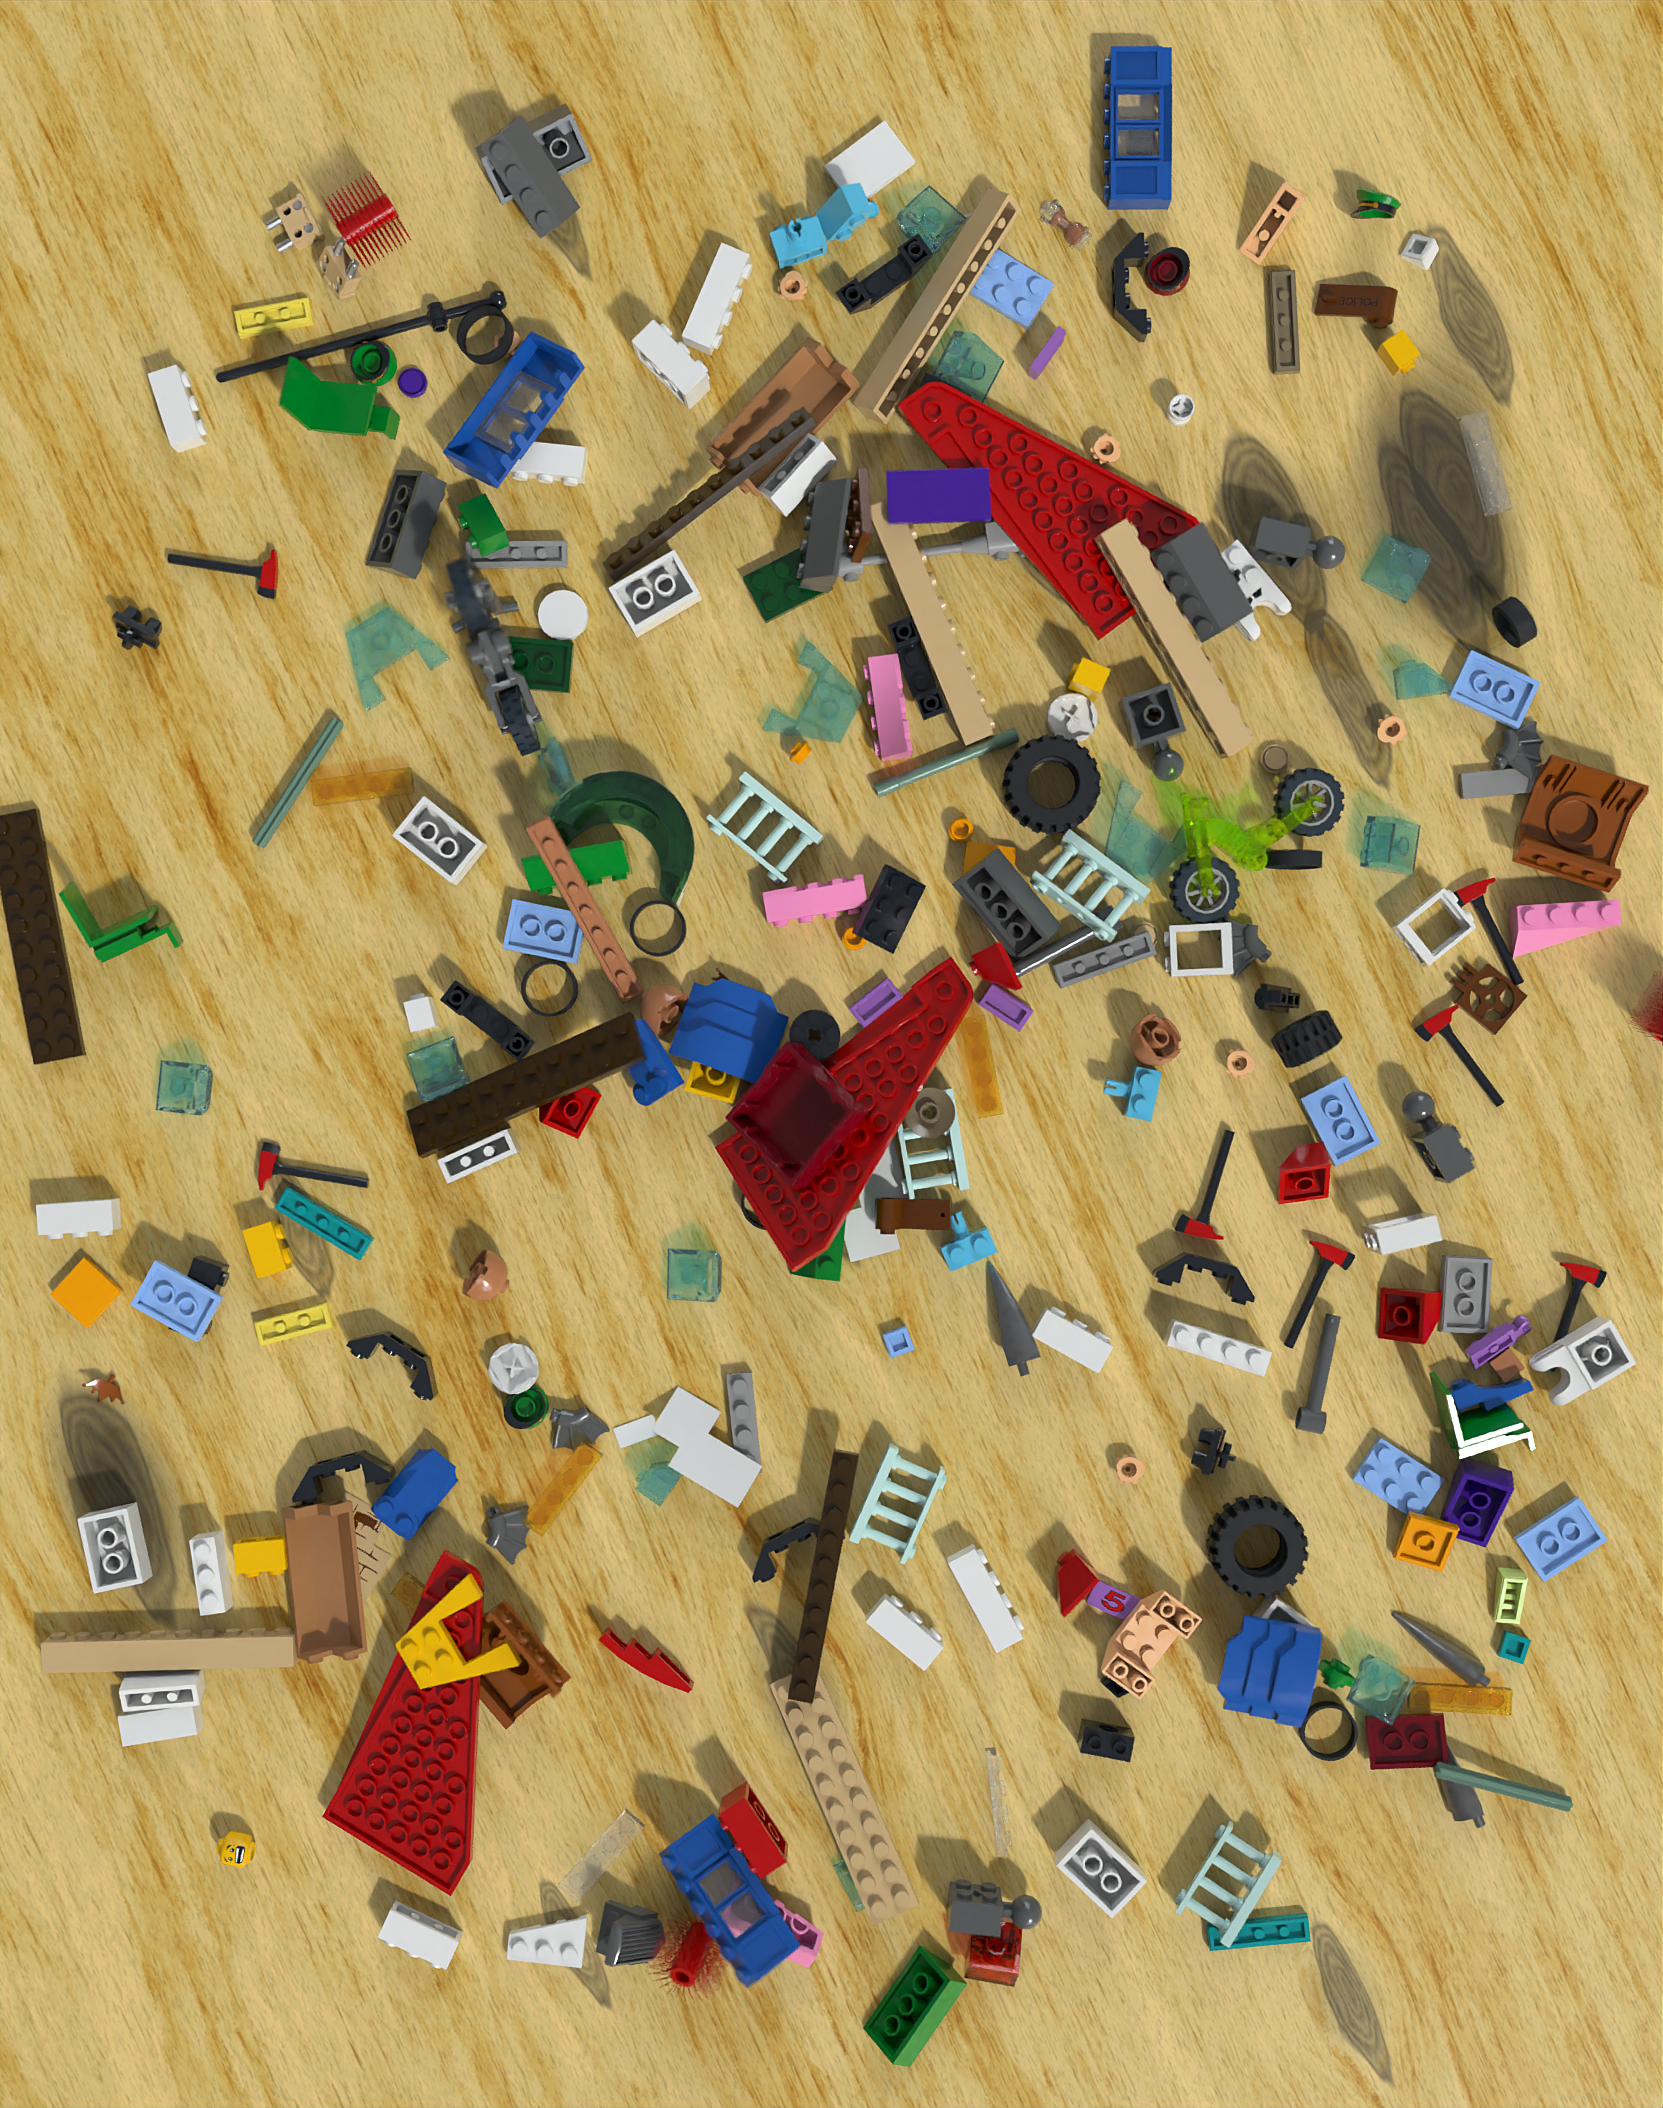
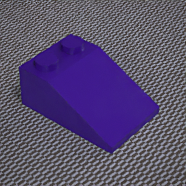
[1439,1457,1514,1548]

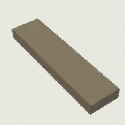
[1268,270,1300,375]

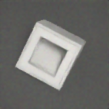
[1400,234,1439,270]

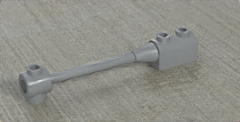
[838,522,1026,582]

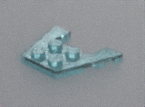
[345,606,450,711]
[762,641,864,743]
[1104,781,1206,885]

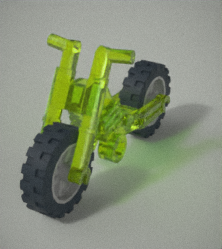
[1169,768,1345,924]

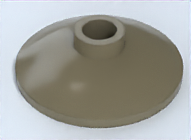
[905,1087,955,1138]

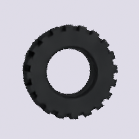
[1002,734,1101,835]
[1206,1495,1309,1598]

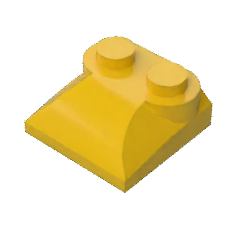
[684,1061,741,1105]

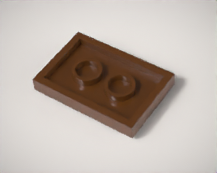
[845,468,873,563]

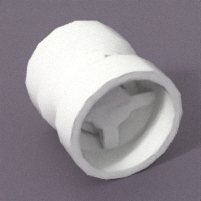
[1166,394,1195,426]

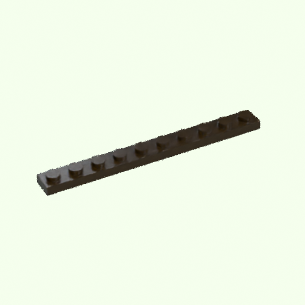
[602,407,817,582]
[788,1449,859,1704]

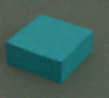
[1496,1630,1531,1664]

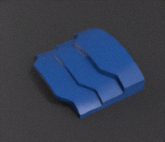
[668,978,789,1085]
[1217,1615,1322,1728]

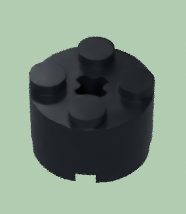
[789,1010,840,1060]

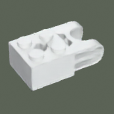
[1221,539,1291,642]
[1529,1316,1636,1406]

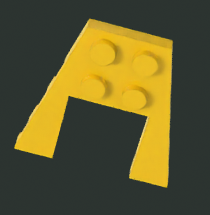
[395,1573,522,1689]

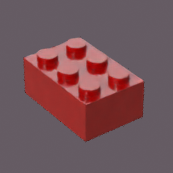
[718,1781,788,1879]

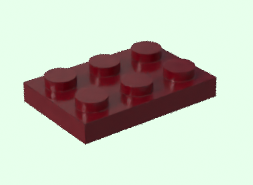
[1365,1713,1449,1770]

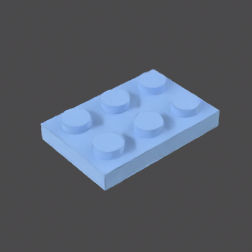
[969,249,1054,330]
[1447,650,1541,730]
[503,899,584,964]
[1299,1076,1381,1167]
[131,1260,224,1342]
[1351,1436,1445,1515]
[1513,1496,1607,1582]

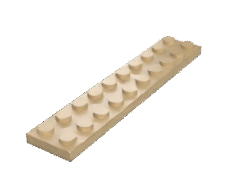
[769,1671,920,1926]

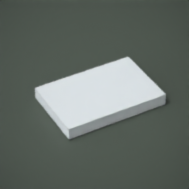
[824,120,915,199]

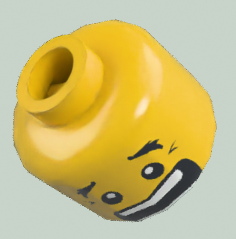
[216,1831,256,1868]

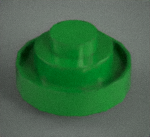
[1318,1658,1356,1690]

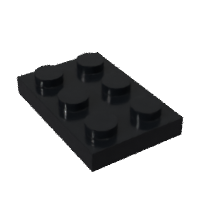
[852,864,926,954]

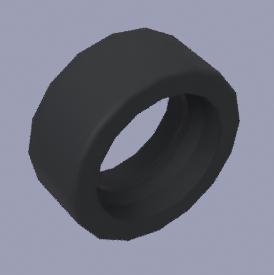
[1492,596,1537,648]

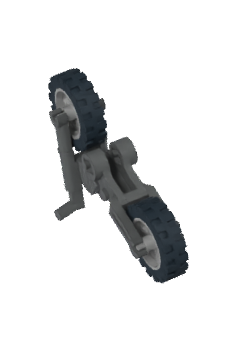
[444,557,543,756]

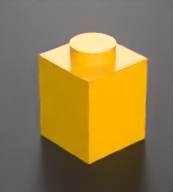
[1376,329,1420,376]

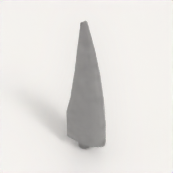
[989,1265,1041,1377]
[1392,1611,1491,1687]
[1440,1744,1486,1828]

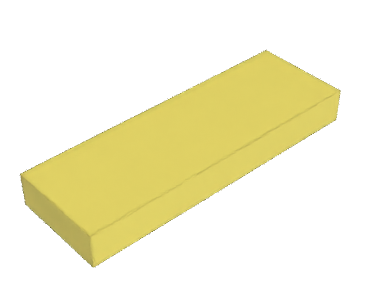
[234,297,314,338]
[253,1302,334,1346]

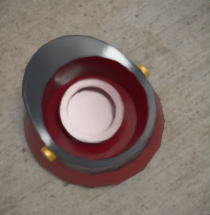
[1144,247,1190,296]

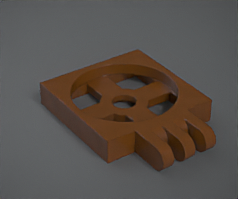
[1449,962,1527,1035]

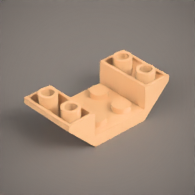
[1100,1590,1203,1699]

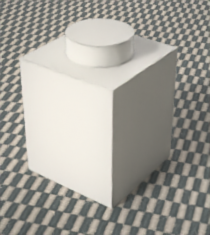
[403,993,440,1032]

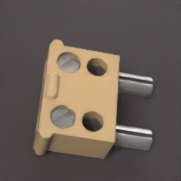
[265,193,325,253]
[316,237,362,300]

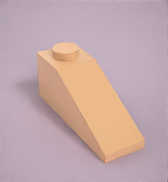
[1239,181,1308,265]

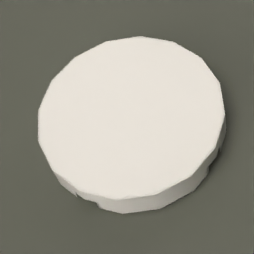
[538,590,589,641]
[1047,693,1098,743]
[488,1343,539,1394]

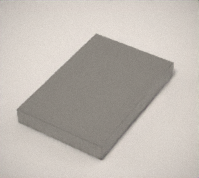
[1437,1255,1493,1334]

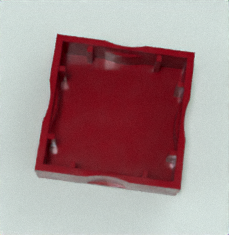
[725,1041,868,1188]

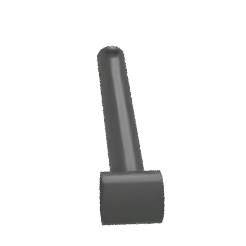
[1012,905,1123,978]
[1295,1313,1341,1434]

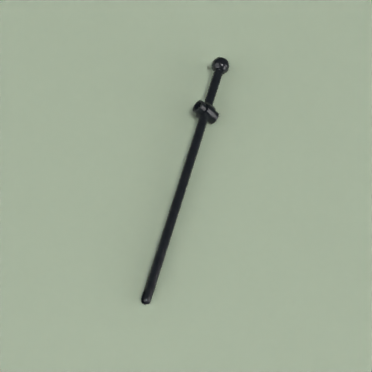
[216,290,507,383]

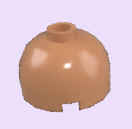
[640,984,688,1036]
[1129,1014,1181,1066]
[462,1249,509,1301]

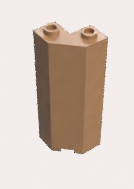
[705,337,861,497]
[282,1499,368,1664]

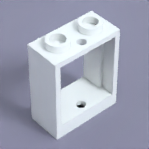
[1391,888,1477,967]
[1164,923,1233,977]
[1363,1212,1442,1255]

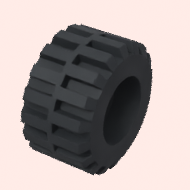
[1271,1010,1343,1068]

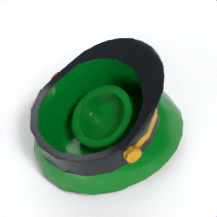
[1350,188,1401,219]
[350,341,397,386]
[504,1385,549,1429]

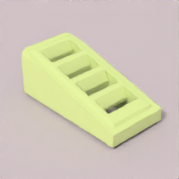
[1493,1567,1528,1624]

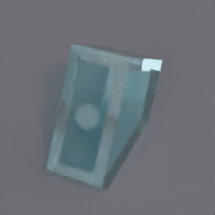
[1393,660,1453,700]
[635,1461,683,1506]

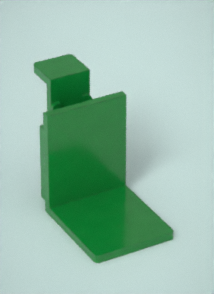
[279,357,400,440]
[59,882,183,963]
[1429,1372,1536,1459]

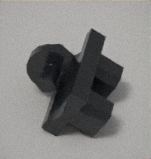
[113,606,163,650]
[1254,984,1301,1013]
[1191,1428,1236,1475]

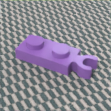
[1465,1314,1532,1369]

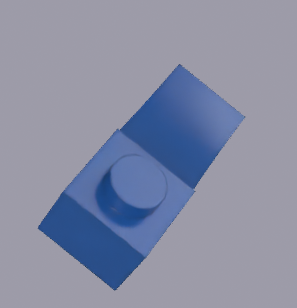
[1447,1377,1534,1412]

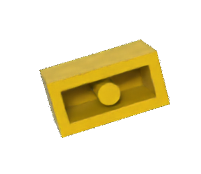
[1066,657,1111,701]
[242,1220,293,1279]
[233,1535,288,1577]

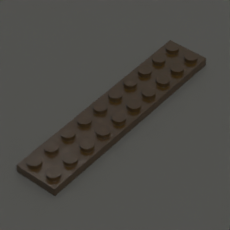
[0,809,86,1065]
[406,1011,648,1158]

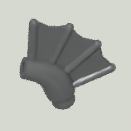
[1493,721,1544,779]
[1218,917,1272,976]
[549,1406,610,1451]
[486,1505,532,1565]

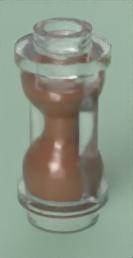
[1039,199,1092,251]

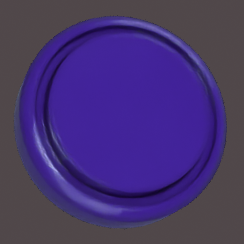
[398,368,428,398]

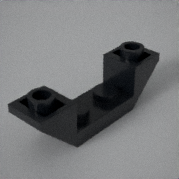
[1111,232,1151,342]
[835,233,933,315]
[887,616,947,721]
[440,980,536,1061]
[1152,1252,1255,1305]
[346,1331,438,1401]
[292,1450,396,1504]
[752,1517,845,1583]

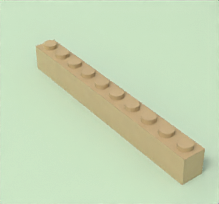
[853,189,1021,425]
[871,499,996,747]
[1094,519,1254,759]
[41,1627,300,1673]

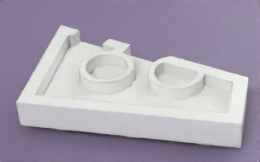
[506,1914,588,1968]

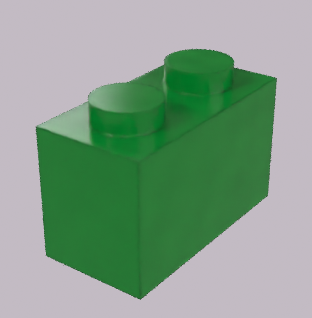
[457,493,510,557]

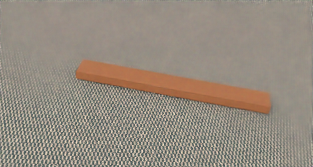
[526,815,645,1004]

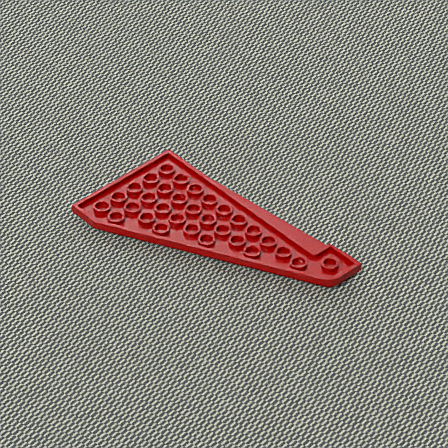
[897,382,1220,641]
[715,957,973,1272]
[322,1549,484,1896]

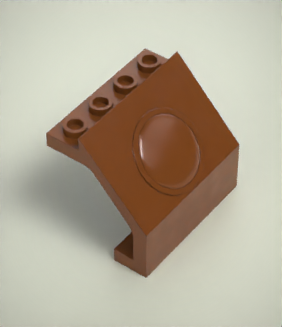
[1512,754,1649,893]
[480,1600,572,1729]

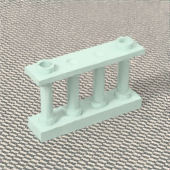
[706,771,824,884]
[1030,829,1151,943]
[898,1088,970,1199]
[849,1443,948,1565]
[1174,1820,1282,1948]

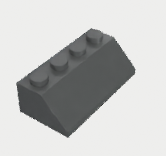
[475,103,592,205]
[479,116,580,238]
[365,469,447,579]
[796,478,852,593]
[1150,522,1254,643]
[952,848,1062,962]

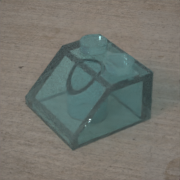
[932,331,1004,403]
[1360,816,1421,875]

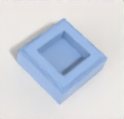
[882,1325,915,1358]

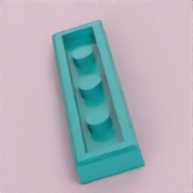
[274,1186,374,1261]
[1206,1913,1311,1951]

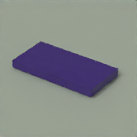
[886,468,991,525]

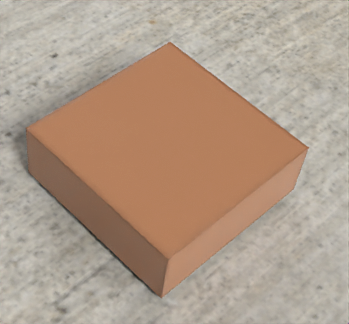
[1488,1348,1525,1383]

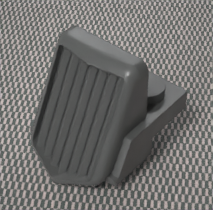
[596,1900,666,1967]

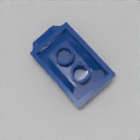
[626,1019,685,1106]
[371,1448,458,1541]

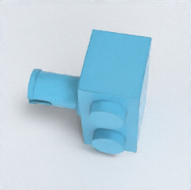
[815,183,879,242]
[769,216,828,270]
[1103,1066,1162,1121]
[940,1211,997,1272]

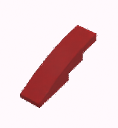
[599,1627,694,1693]

